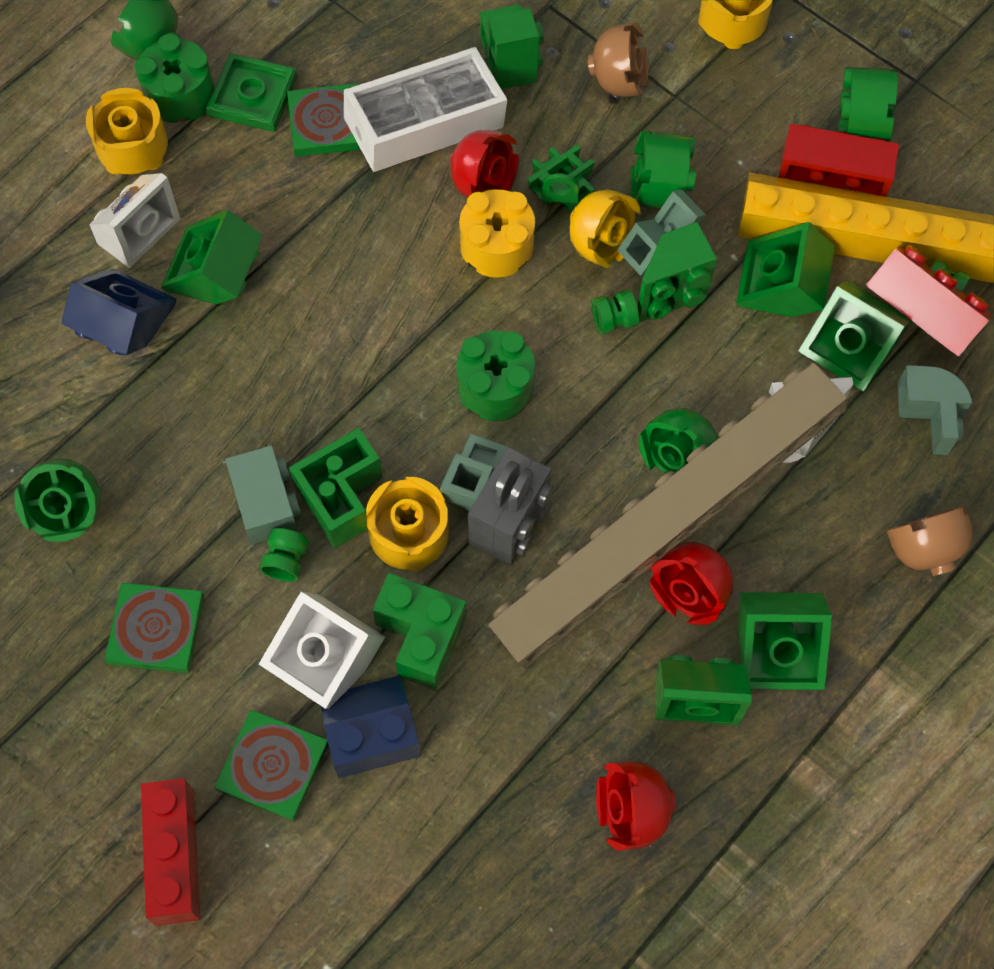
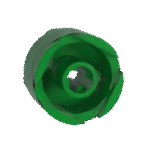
[135,34,214,123]
[838,67,898,142]
[630,131,696,208]
[456,331,535,421]

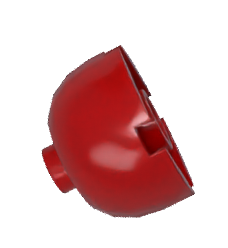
[450,130,519,198]
[649,542,734,625]
[596,761,676,851]

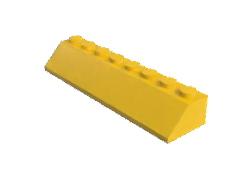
[737,172,994,283]

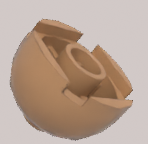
[588,22,649,97]
[886,505,973,576]

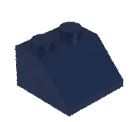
[61,268,177,355]
[320,675,421,779]

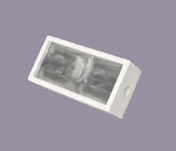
[344,47,507,172]

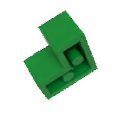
[480,4,544,89]
[289,428,383,549]
[372,573,467,691]

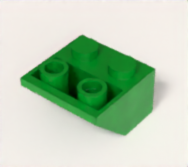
[638,222,717,323]

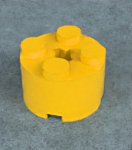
[698,0,773,49]
[86,88,168,175]
[459,190,535,278]
[366,477,449,572]

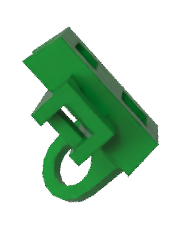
[527,145,595,212]

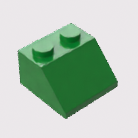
[161,210,263,305]
[736,222,835,317]
[799,280,912,392]
[737,592,832,690]
[655,655,752,726]

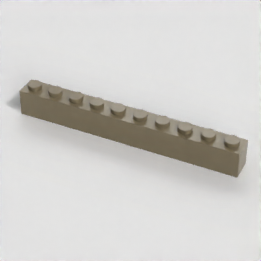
[488,362,847,669]

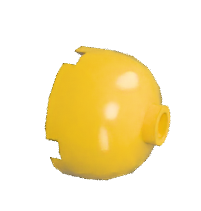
[569,189,641,268]

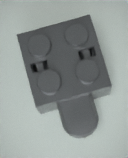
[468,447,554,566]

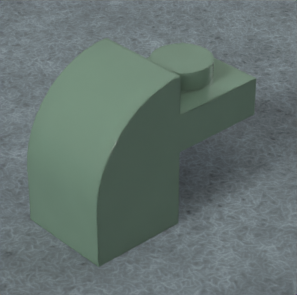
[617,189,706,276]
[897,365,972,455]
[440,434,508,511]

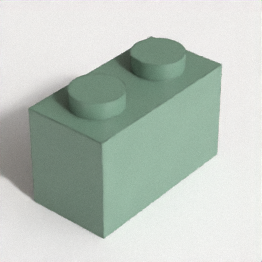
[225,445,301,545]

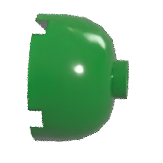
[111,0,179,60]
[638,408,719,474]
[14,459,101,542]

